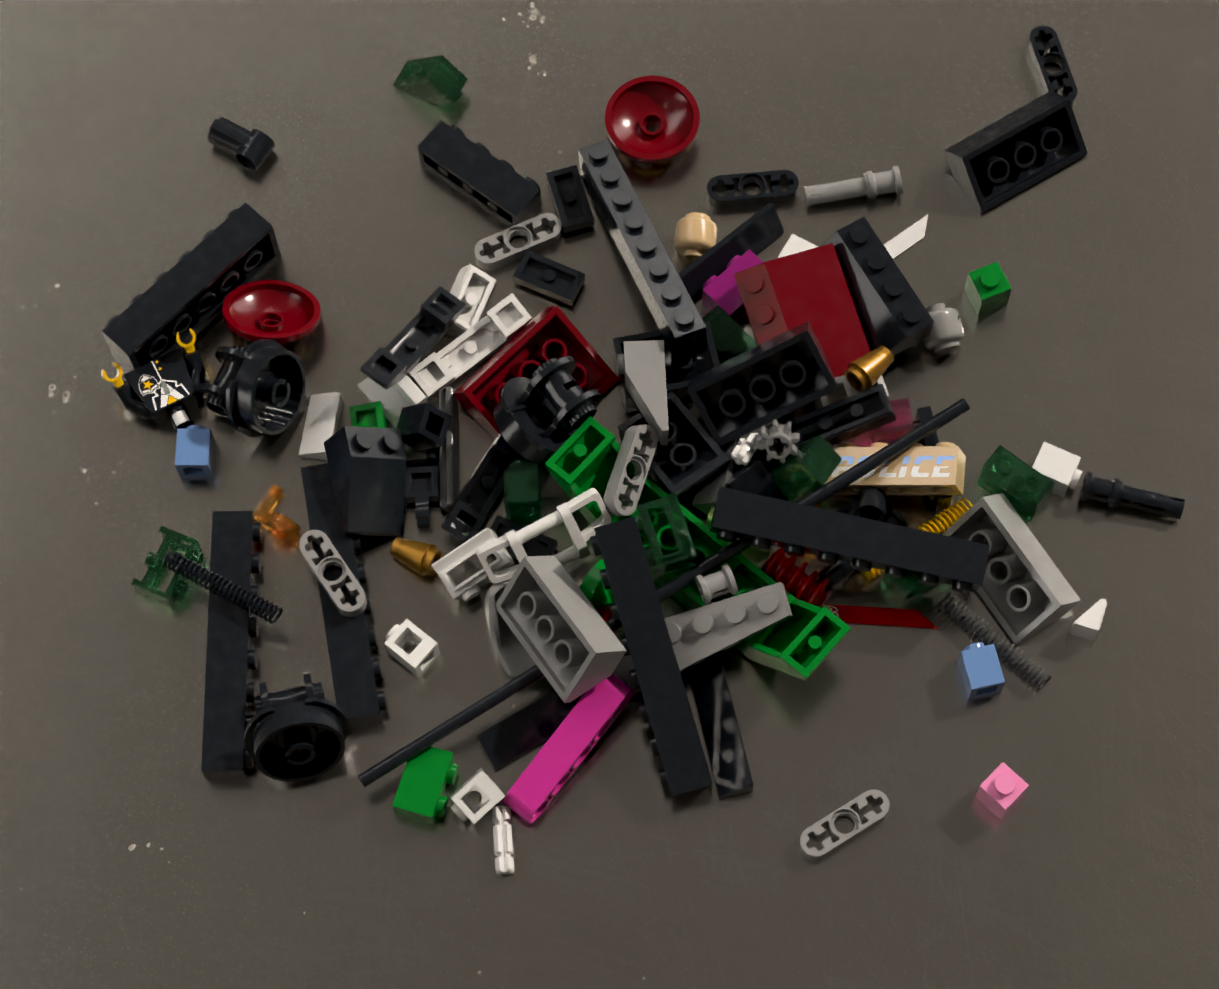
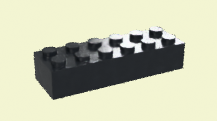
[102,202,281,372]

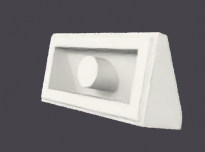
[450,264,496,333]
[298,392,343,460]

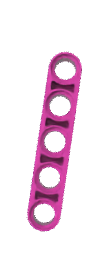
[503,673,635,824]

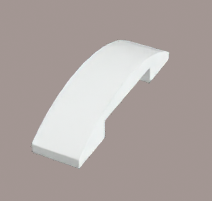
[409,293,532,398]

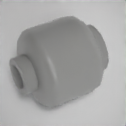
[923,303,965,354]

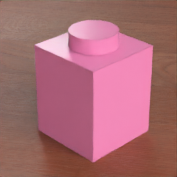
[975,762,1029,820]

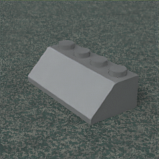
[942,493,1081,645]
[495,555,627,703]

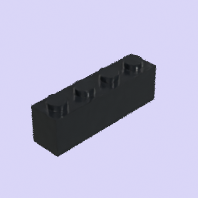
[417,120,542,226]

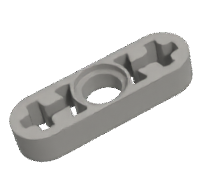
[474,213,562,271]
[603,424,658,516]
[299,530,367,617]
[799,789,890,861]

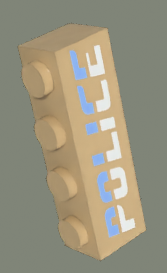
[824,442,966,495]

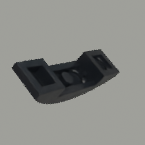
[360,286,466,390]
[441,433,525,543]

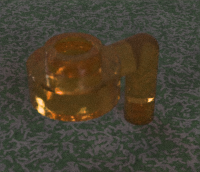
[254,484,301,543]

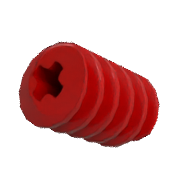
[761,548,833,608]

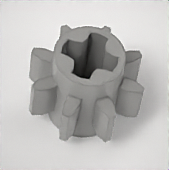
[758,419,800,463]

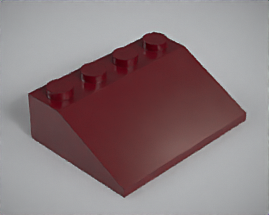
[734,243,871,378]
[453,305,618,467]

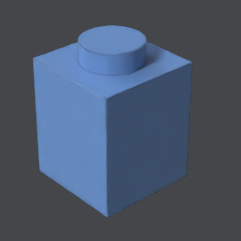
[175,425,215,478]
[957,642,1005,700]

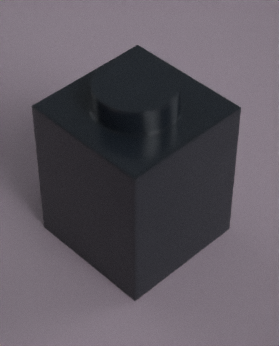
[396,402,451,451]

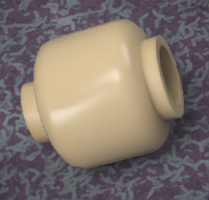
[674,212,717,262]

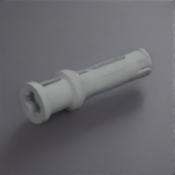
[804,166,903,207]

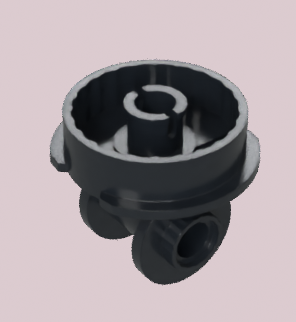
[196,339,305,437]
[494,356,602,466]
[244,671,348,782]

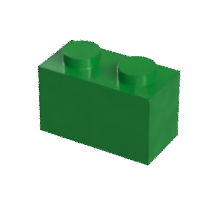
[392,746,459,826]

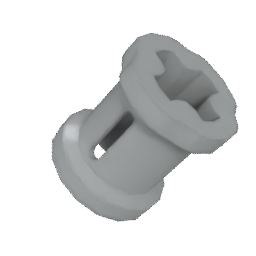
[695,565,738,605]

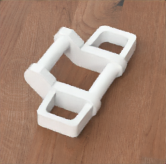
[475,488,612,584]

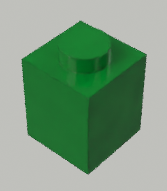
[964,261,1012,317]

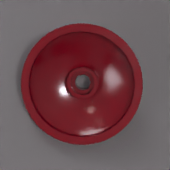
[605,75,700,163]
[222,280,321,344]

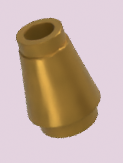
[844,346,894,392]
[390,537,442,576]

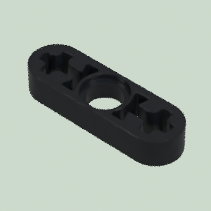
[1028,25,1078,107]
[706,170,799,208]

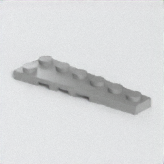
[613,582,792,697]

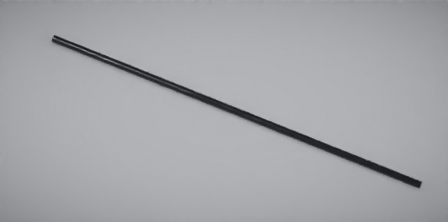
[358,398,970,788]

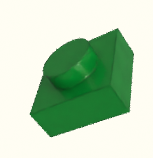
[349,401,387,428]

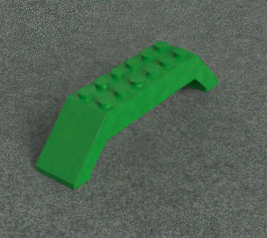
[545,416,851,681]

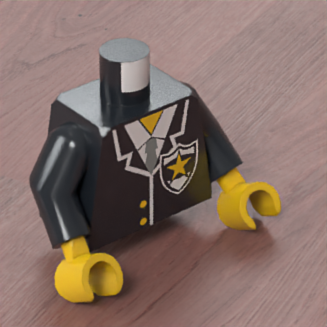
[101,328,206,432]

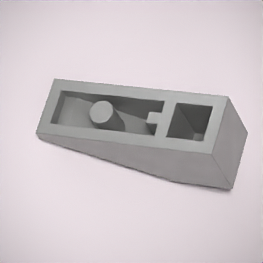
[617,340,669,445]

